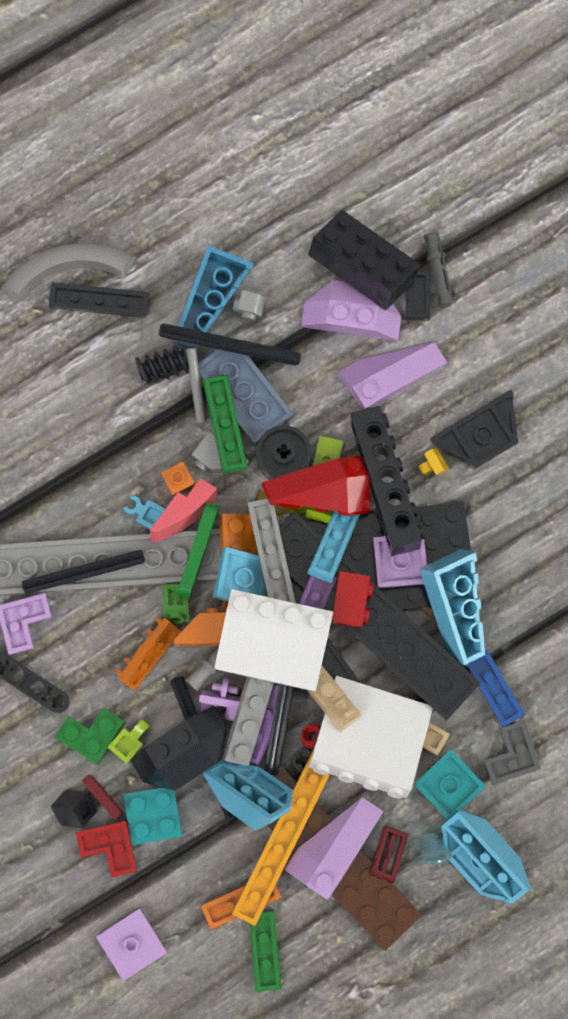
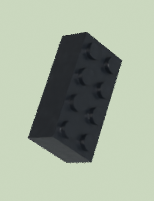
[308,210,421,310]

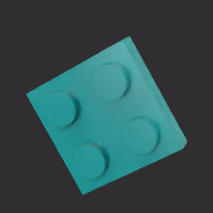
[414,749,486,820]
[123,788,182,845]

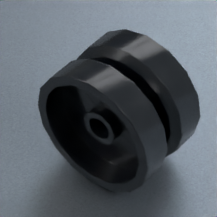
[256,425,311,480]

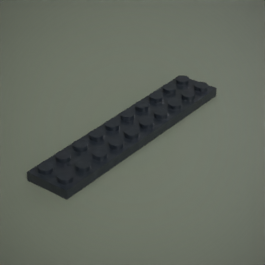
[279,511,481,721]

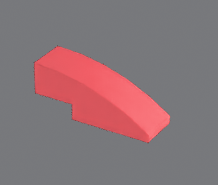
[150,478,217,543]

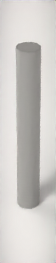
[186,348,206,423]

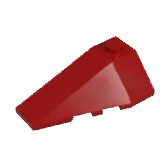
[262,456,371,516]

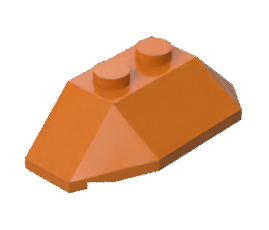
[174,608,226,647]

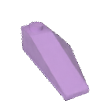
[338,342,448,410]
[284,797,384,900]

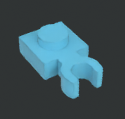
[123,495,165,530]

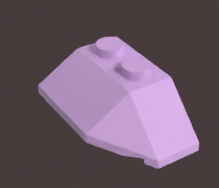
[301,280,401,341]

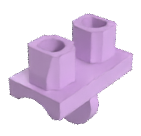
[199,677,241,721]

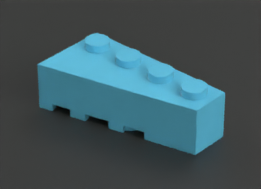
[419,549,485,665]

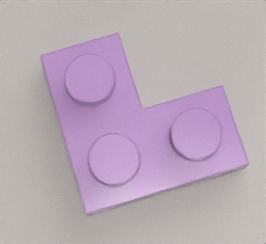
[0,593,52,655]

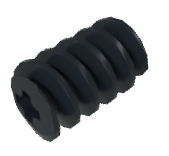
[135,345,189,386]

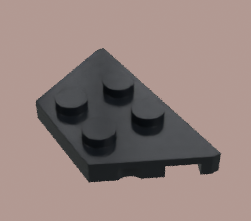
[430,390,518,469]

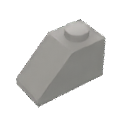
[192,431,250,474]

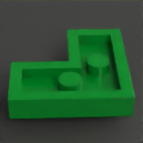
[54,708,125,765]

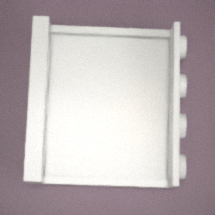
[308,676,433,799]

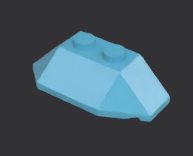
[203,759,293,831]
[441,810,530,904]

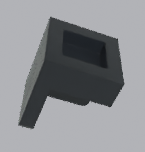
[51,790,97,829]

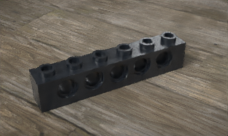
[350,406,424,557]

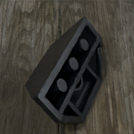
[130,705,228,791]

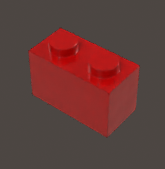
[331,571,374,629]

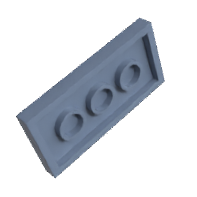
[198,337,294,445]

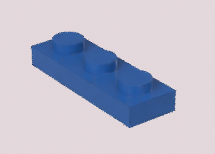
[466,649,525,727]

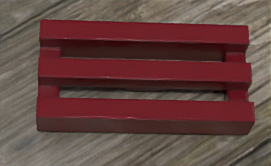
[82,774,123,820]
[368,825,408,883]

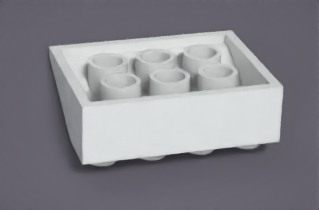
[214,589,333,692]

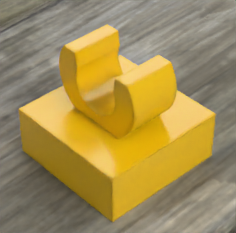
[418,449,450,475]

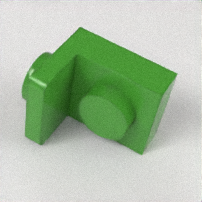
[163,583,190,624]

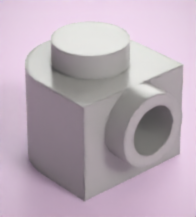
[233,290,266,321]

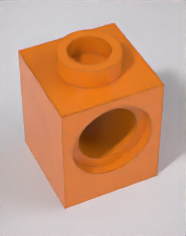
[161,461,195,498]

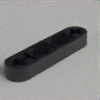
[0,651,70,713]

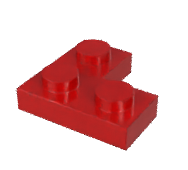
[76,821,137,878]

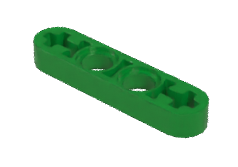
[177,502,220,599]

